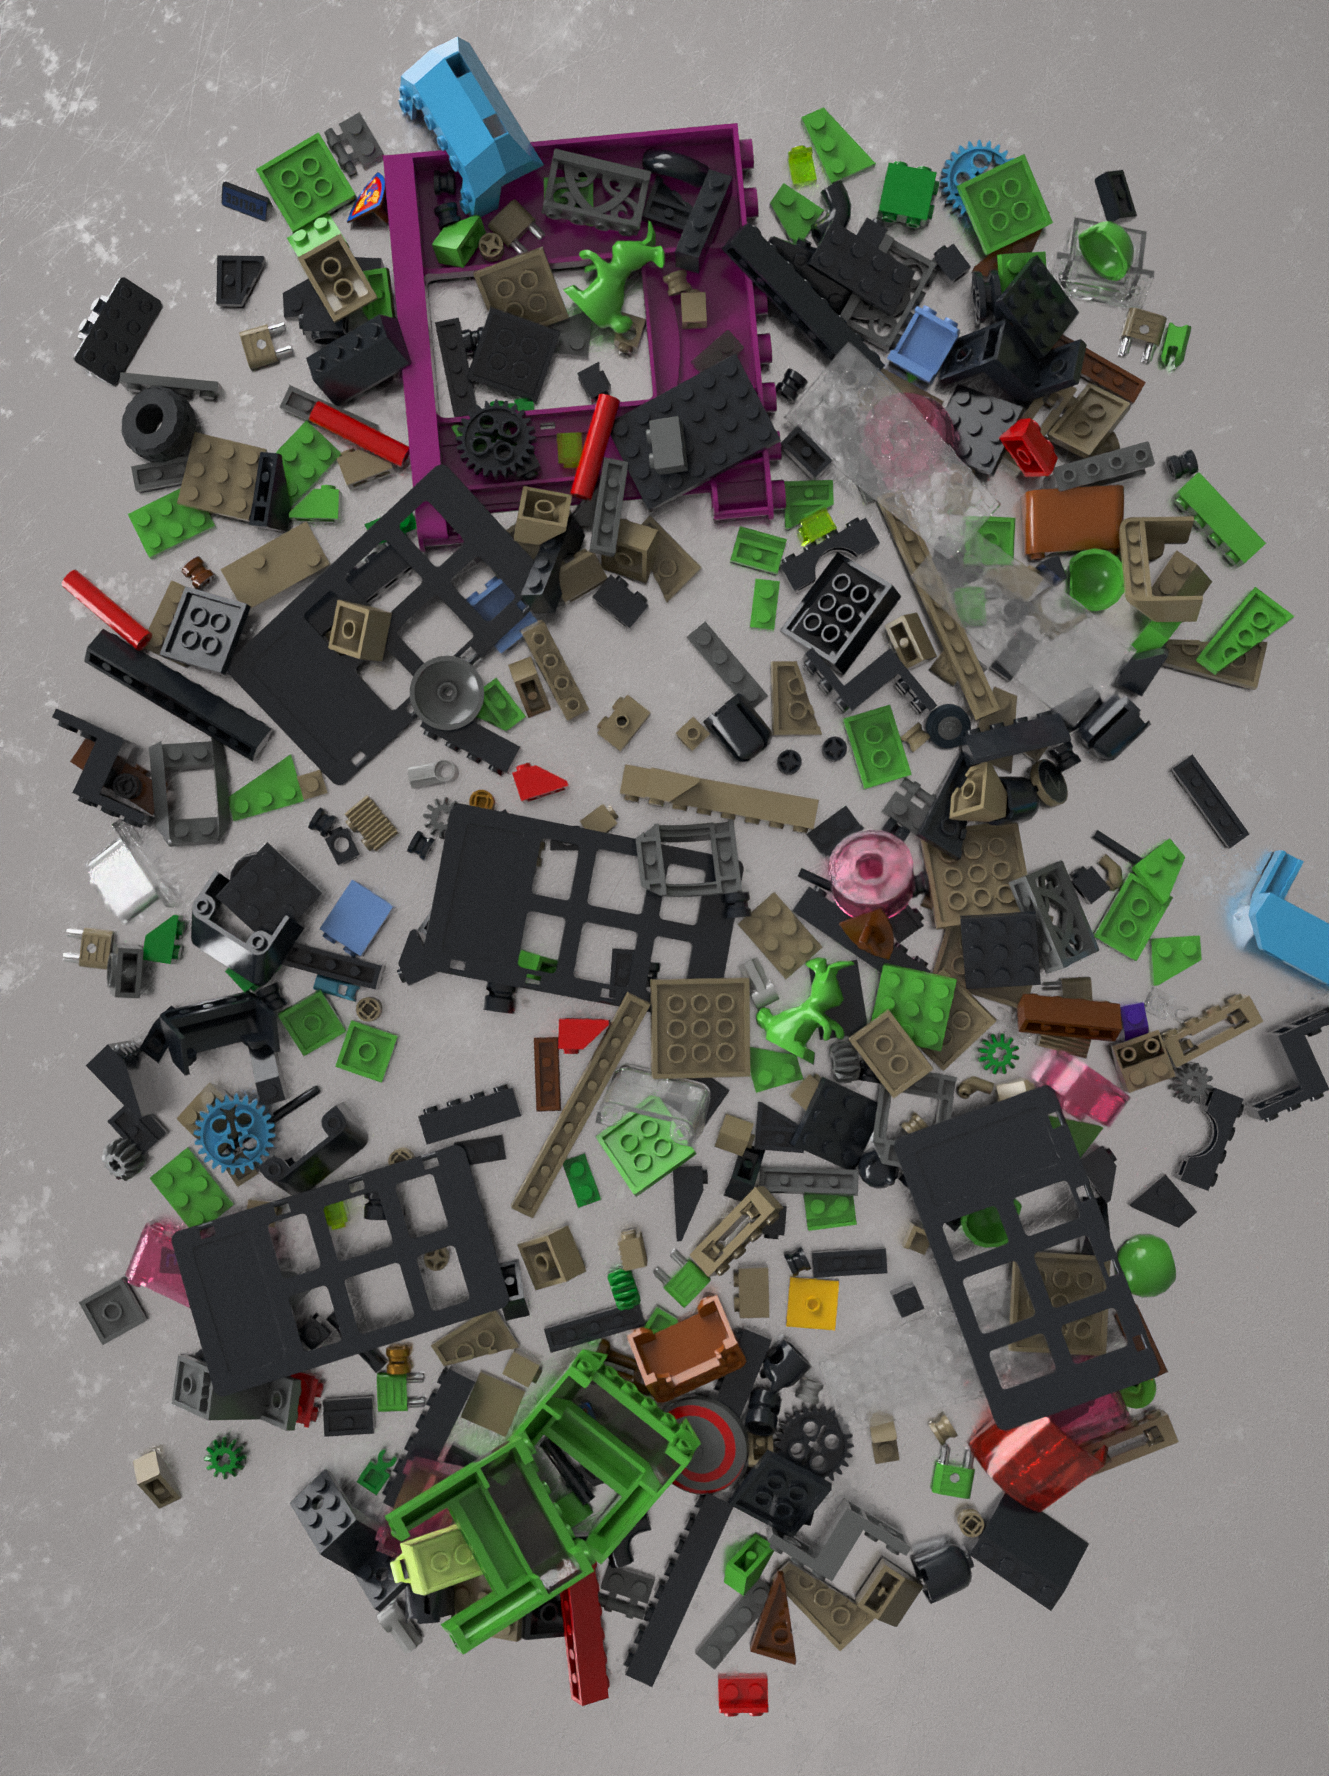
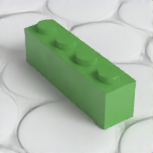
[1173,472,1266,567]

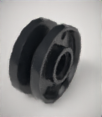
[972,269,1002,324]

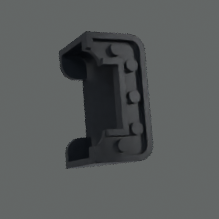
[257,1102,368,1195]

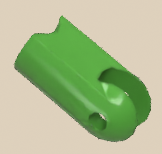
[1161,322,1192,368]

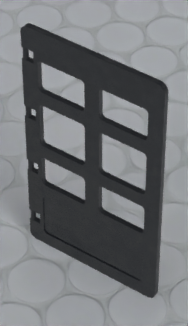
[227,465,534,785]
[421,804,744,1013]
[894,1085,1159,1431]
[171,1145,509,1396]

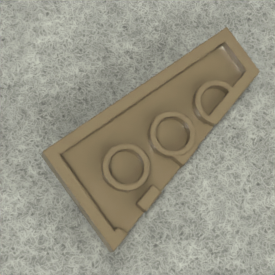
[1163,639,1268,690]
[771,1560,875,1651]

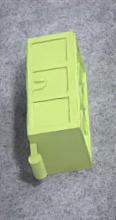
[390,1513,515,1596]

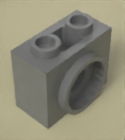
[107,944,143,998]

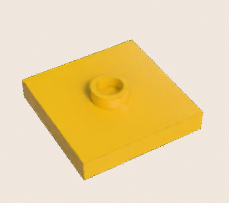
[786,1276,839,1331]

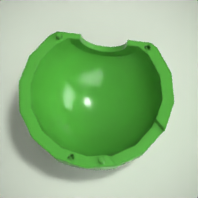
[1078,221,1134,281]
[1069,548,1125,611]
[961,1198,1022,1248]
[1115,1234,1176,1298]

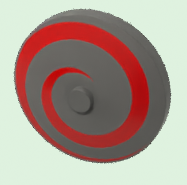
[653,1396,749,1495]

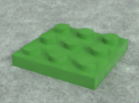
[256,132,357,234]
[956,154,1053,255]
[871,963,957,1051]
[595,1094,697,1197]

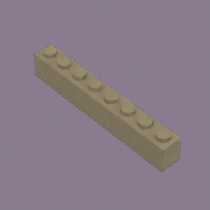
[620,764,819,834]

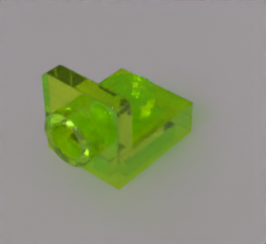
[787,145,817,187]

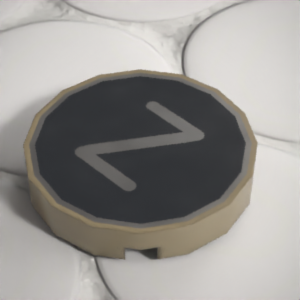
[1030,759,1068,807]

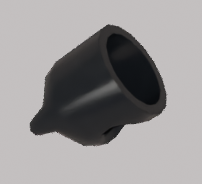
[857,1147,899,1189]
[760,1338,812,1393]

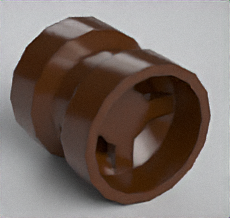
[181,556,216,590]

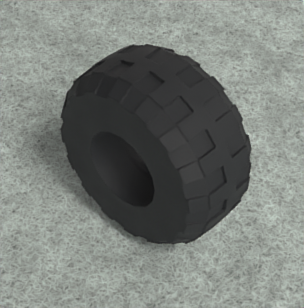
[121,386,196,463]

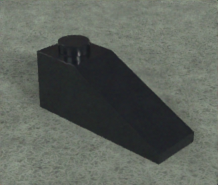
[249,452,291,532]
[248,1044,290,1106]
[673,1164,708,1242]

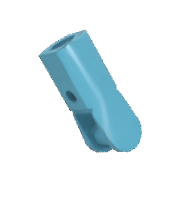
[313,974,360,1002]

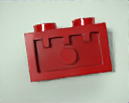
[291,1372,324,1428]
[718,1676,769,1717]

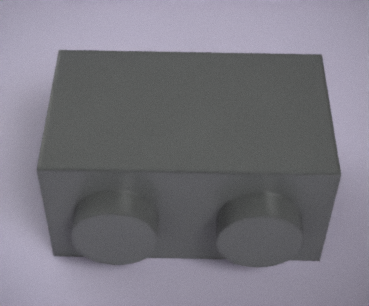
[646,416,688,475]

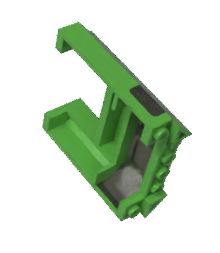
[485,1349,701,1565]
[385,1430,596,1655]

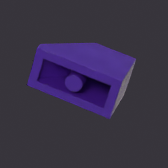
[1120,1002,1149,1042]

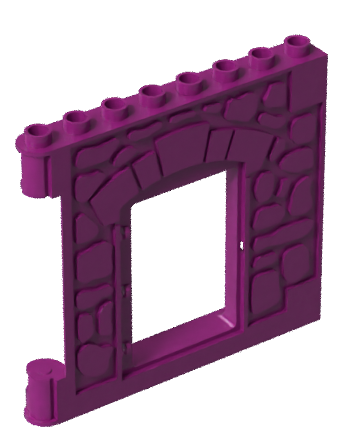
[383,123,786,552]

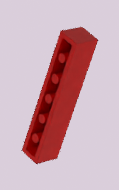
[557,1559,610,1706]

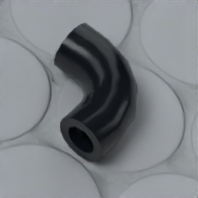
[642,148,709,188]
[811,180,851,244]
[608,1512,652,1568]

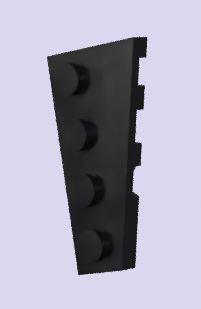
[916,752,980,861]

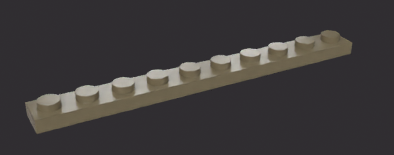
[877,488,1000,721]
[511,992,650,1218]

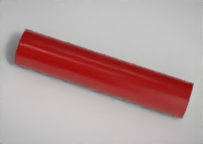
[570,394,620,501]
[309,401,410,468]
[62,570,152,651]

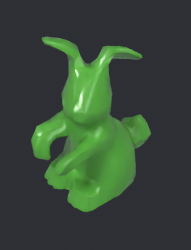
[563,221,665,333]
[756,957,854,1065]

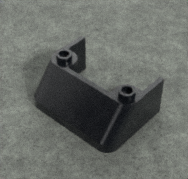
[191,870,305,986]
[160,992,280,1076]

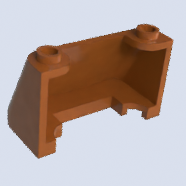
[1020,485,1124,561]
[627,1295,746,1403]

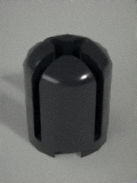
[1079,690,1151,761]
[703,693,773,764]
[404,1583,455,1624]

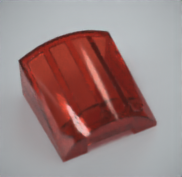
[968,1416,1109,1512]

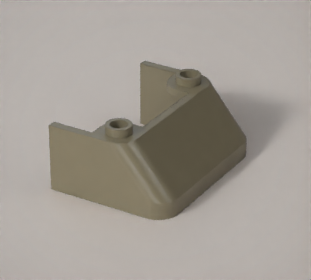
[1119,516,1203,622]

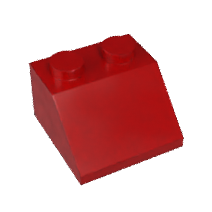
[999,418,1058,477]
[512,763,570,804]
[558,1018,610,1054]

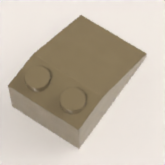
[298,233,378,323]

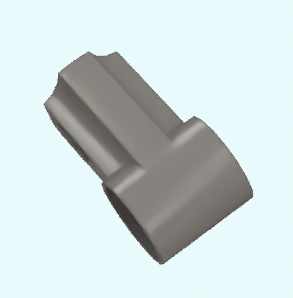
[408,760,459,789]
[738,957,779,1010]
[377,1600,423,1654]

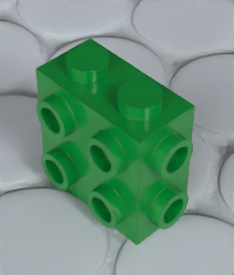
[877,161,940,228]

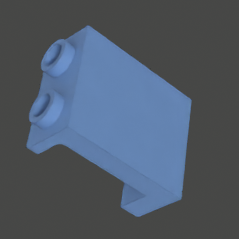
[887,305,961,385]
[466,576,537,653]
[320,880,396,957]

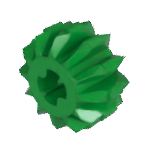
[977,1033,1019,1075]
[607,1268,641,1311]
[204,1436,247,1479]

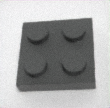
[79,1277,147,1345]

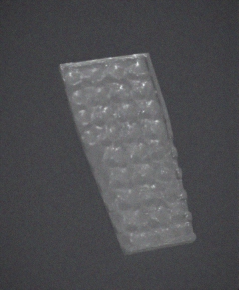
[783,342,1001,559]
[911,519,1137,727]
[819,1280,1055,1434]

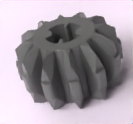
[423,797,458,839]
[830,1041,860,1083]
[1171,1063,1213,1104]
[101,1138,145,1181]

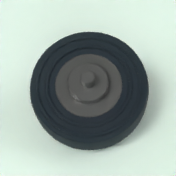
[926,704,971,748]

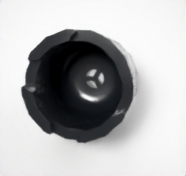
[988,776,1040,826]
[911,1544,974,1604]

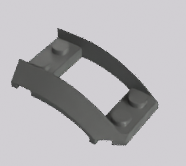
[149,737,230,847]
[635,820,742,897]
[873,1072,957,1167]

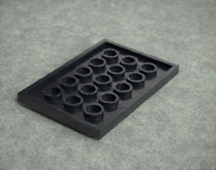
[610,353,781,512]

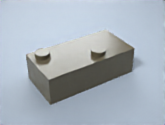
[220,522,331,616]

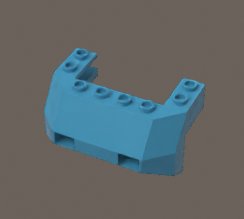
[398,37,544,217]
[1248,850,1329,986]

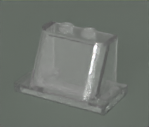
[1051,217,1155,309]
[85,819,183,925]

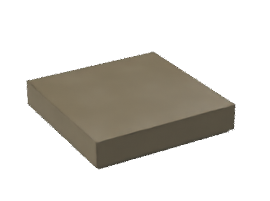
[461,1371,526,1437]

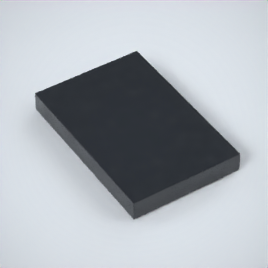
[809,960,867,1040]

